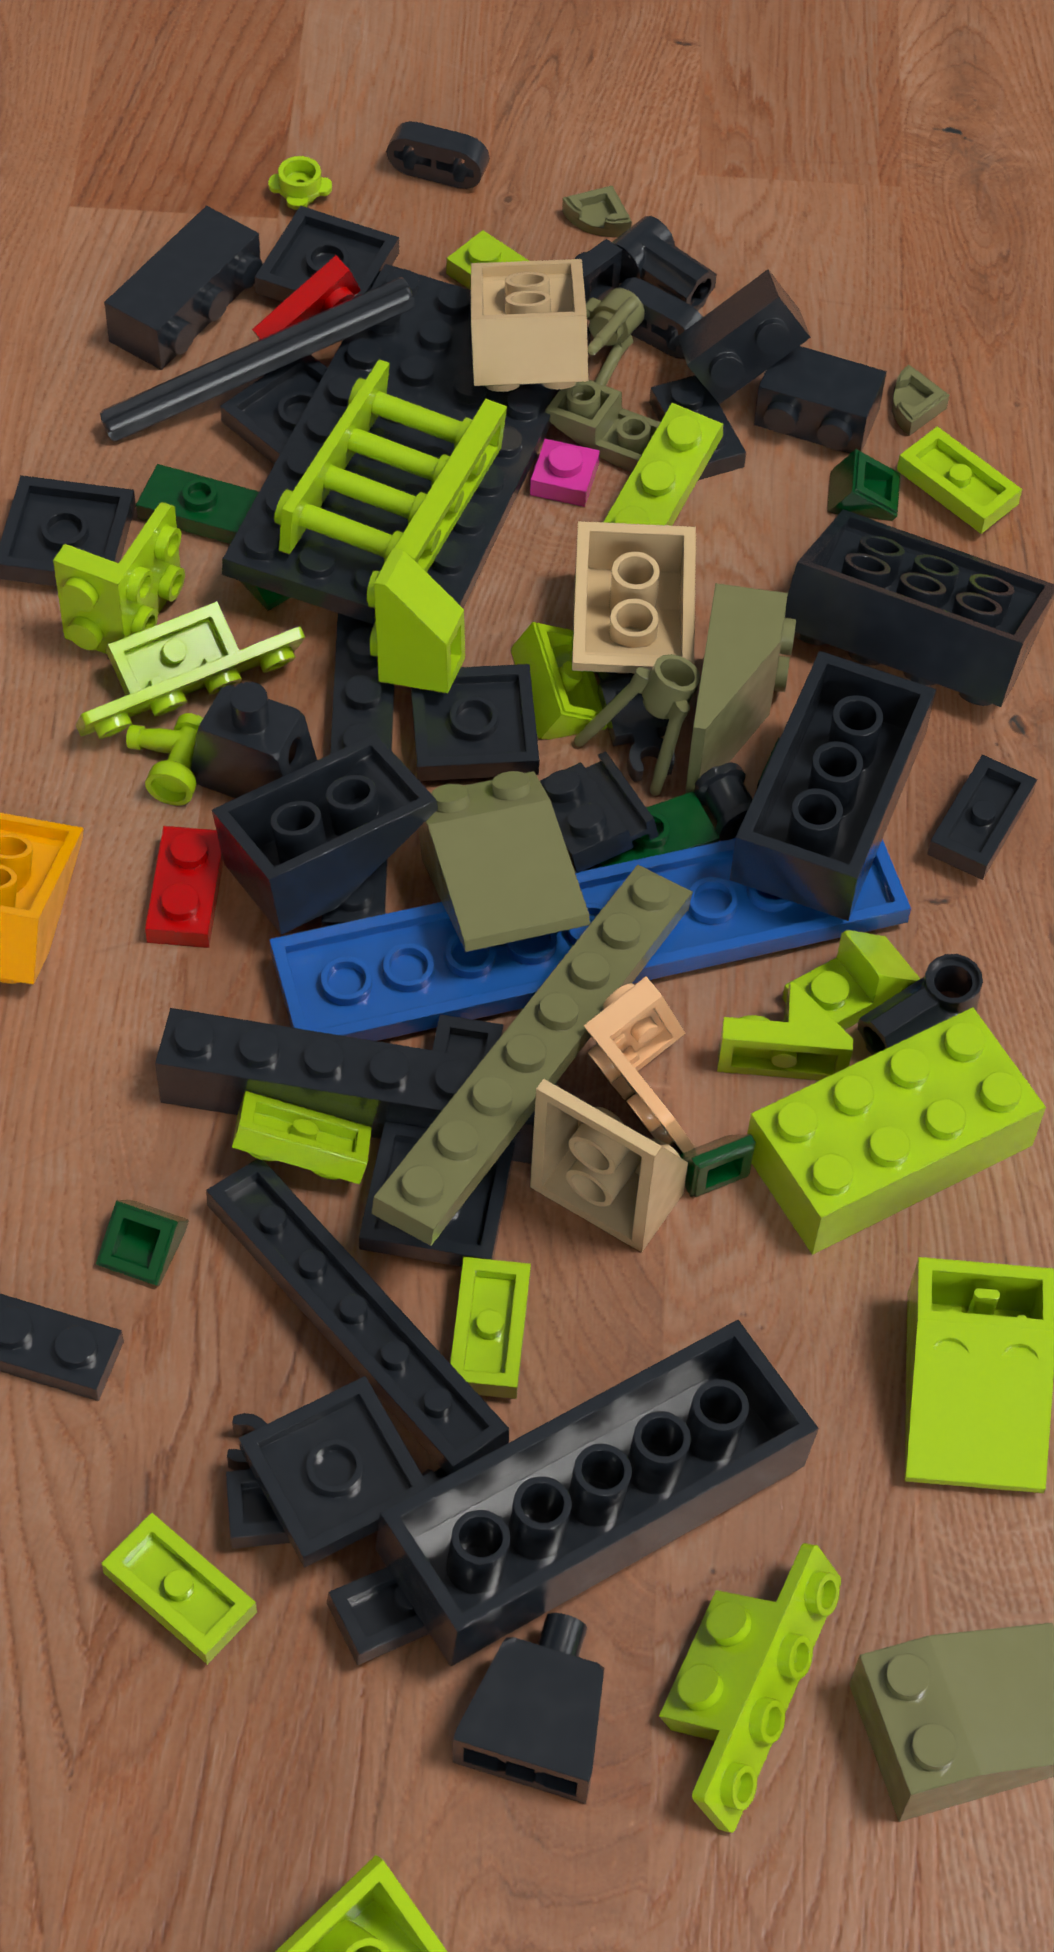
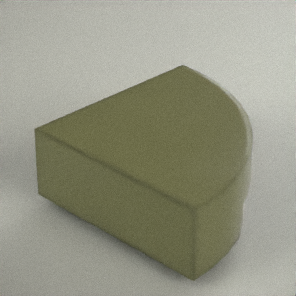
[562,186,632,237]
[892,365,950,436]

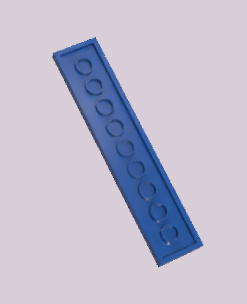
[269,838,911,1041]

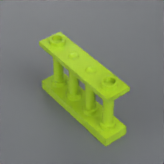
[274,359,507,572]

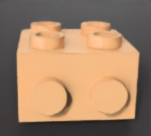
[584,976,695,1153]

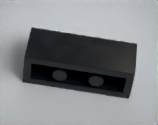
[104,205,262,370]

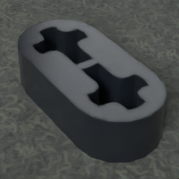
[386,121,490,189]
[617,277,703,359]

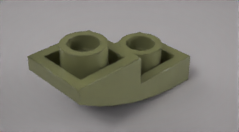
[545,380,661,473]

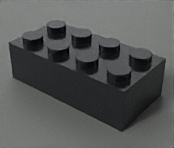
[730,651,936,921]

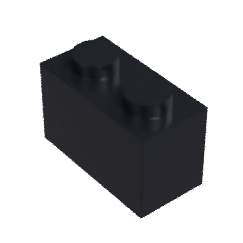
[678,269,811,404]
[754,346,887,454]

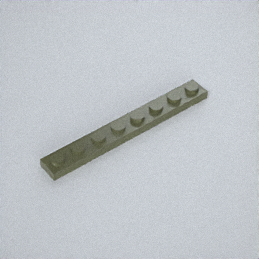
[372,865,693,1246]

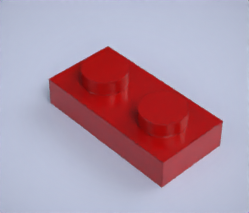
[252,255,361,340]
[145,826,224,948]

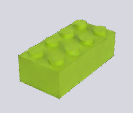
[747,1007,1046,1255]

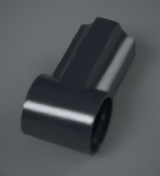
[612,216,717,311]
[858,954,983,1055]

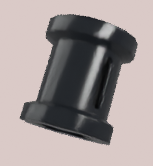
[694,762,753,841]

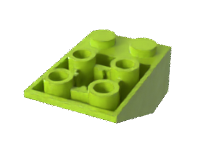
[905,1257,1054,1493]

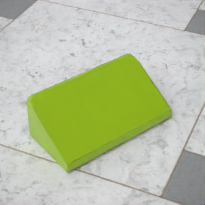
[511,622,607,739]

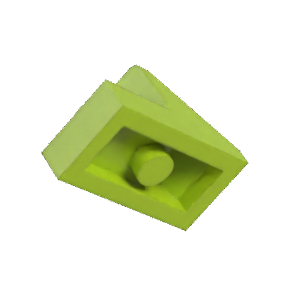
[782,930,920,1030]
[717,981,853,1081]

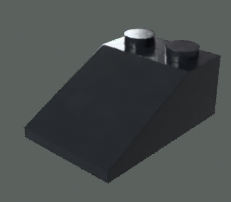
[211,733,438,935]

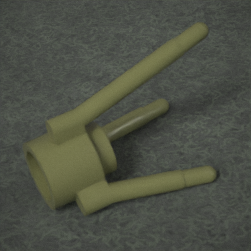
[586,288,645,386]
[574,654,700,796]

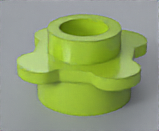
[268,156,332,210]

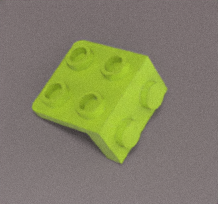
[53,502,185,654]

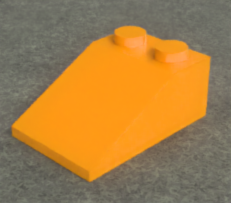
[0,813,84,985]

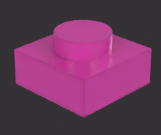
[530,439,600,507]

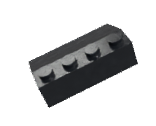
[785,509,1054,707]

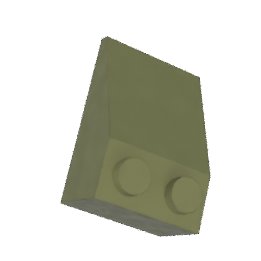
[685,583,796,794]
[418,771,590,952]
[849,1623,1054,1822]

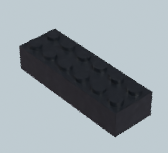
[375,1319,819,1666]

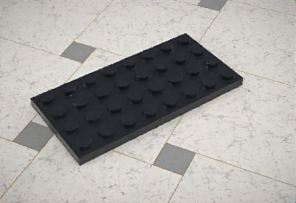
[222,263,591,625]

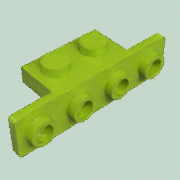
[75,602,305,739]
[659,1543,841,1833]

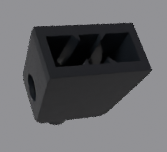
[190,682,317,798]
[452,1613,605,1804]

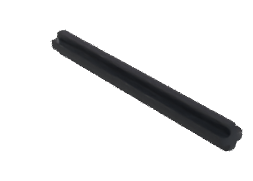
[100,277,415,441]

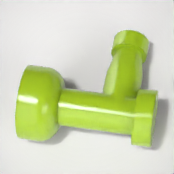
[126,713,203,806]

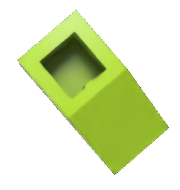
[367,548,465,693]

